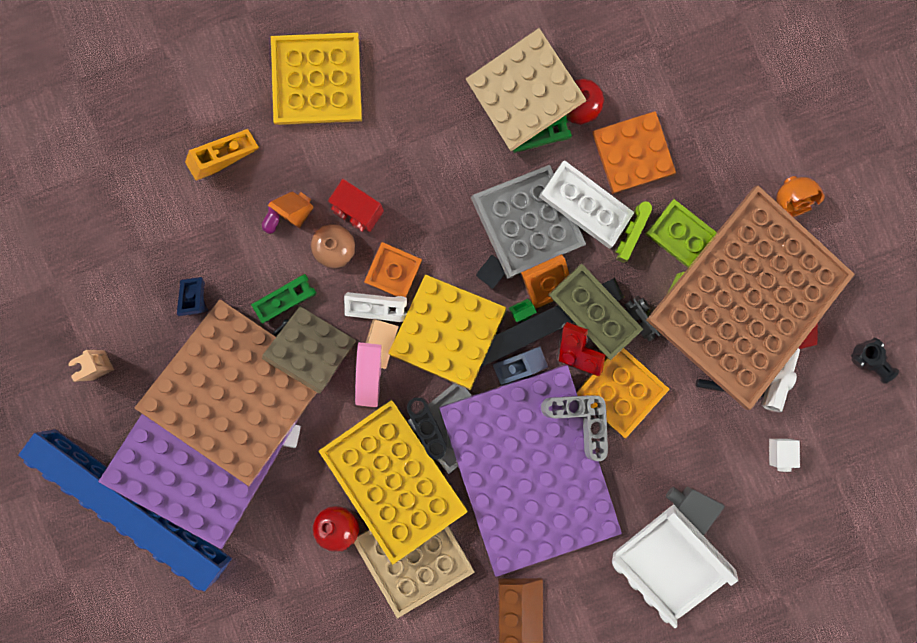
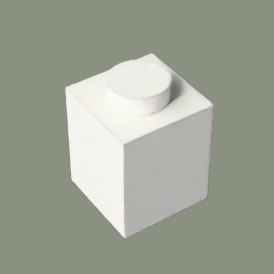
[769,439,800,472]

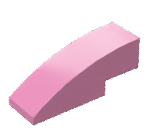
[355,342,381,407]

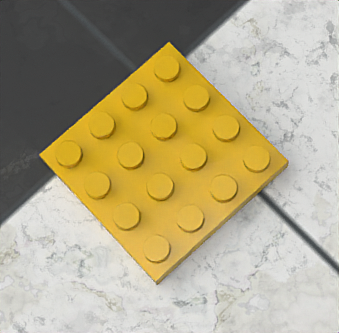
[271,33,362,125]
[388,275,506,390]

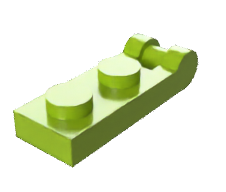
[616,201,652,263]

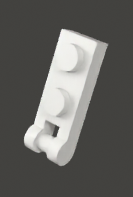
[344,292,407,322]

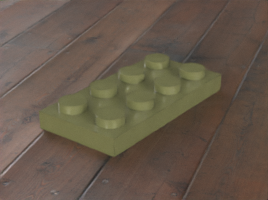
[548,264,643,360]

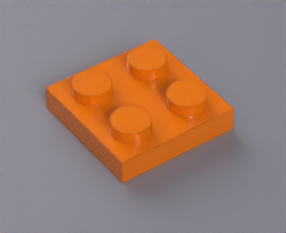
[364,242,422,297]
[521,254,569,309]

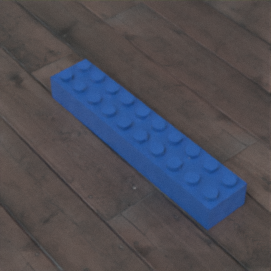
[18,429,232,592]

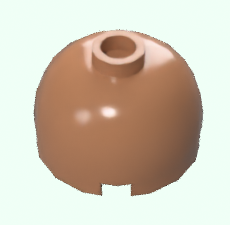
[311,224,356,269]

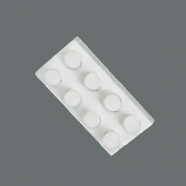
[539,160,634,249]

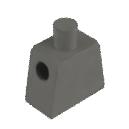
[666,486,725,536]

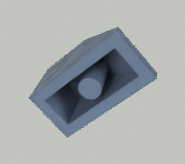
[493,347,548,385]

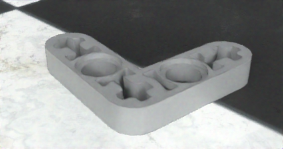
[541,395,608,462]

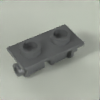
[624,295,661,341]

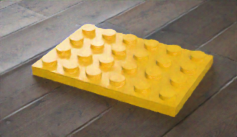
[319,400,468,565]

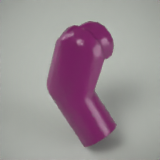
[262,200,279,234]

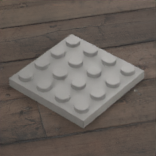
[471,165,586,279]

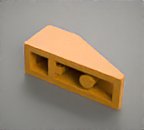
[185,129,259,181]

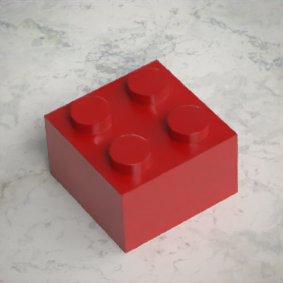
[328,179,384,232]

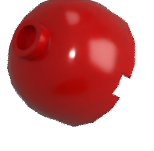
[565,78,604,125]
[313,506,359,552]

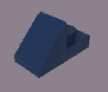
[177,277,208,316]

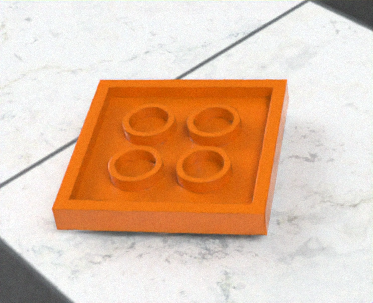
[592,111,676,194]

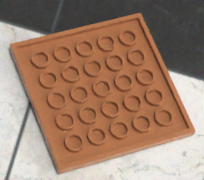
[135,300,317,486]

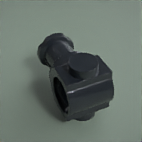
[851,337,899,384]

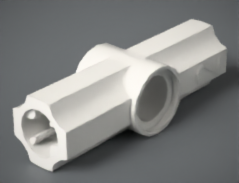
[761,349,800,412]

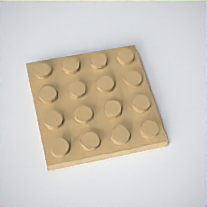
[466,28,586,151]
[354,526,475,618]

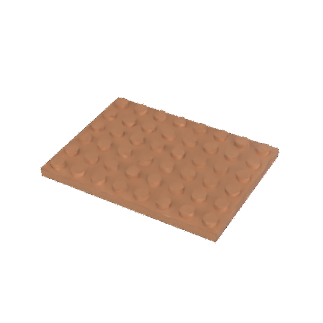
[646,185,855,410]

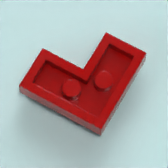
[559,322,606,376]

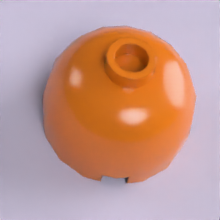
[776,176,825,217]

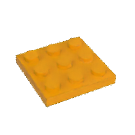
[576,348,669,439]

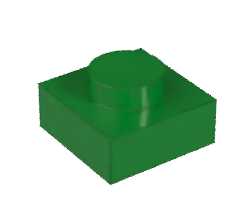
[509,299,537,322]

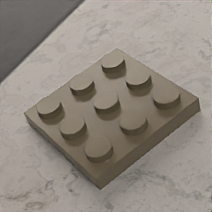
[262,306,356,394]

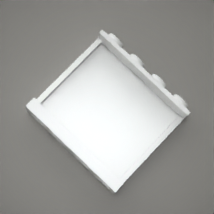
[612,504,738,628]

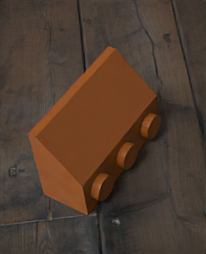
[498,578,543,643]

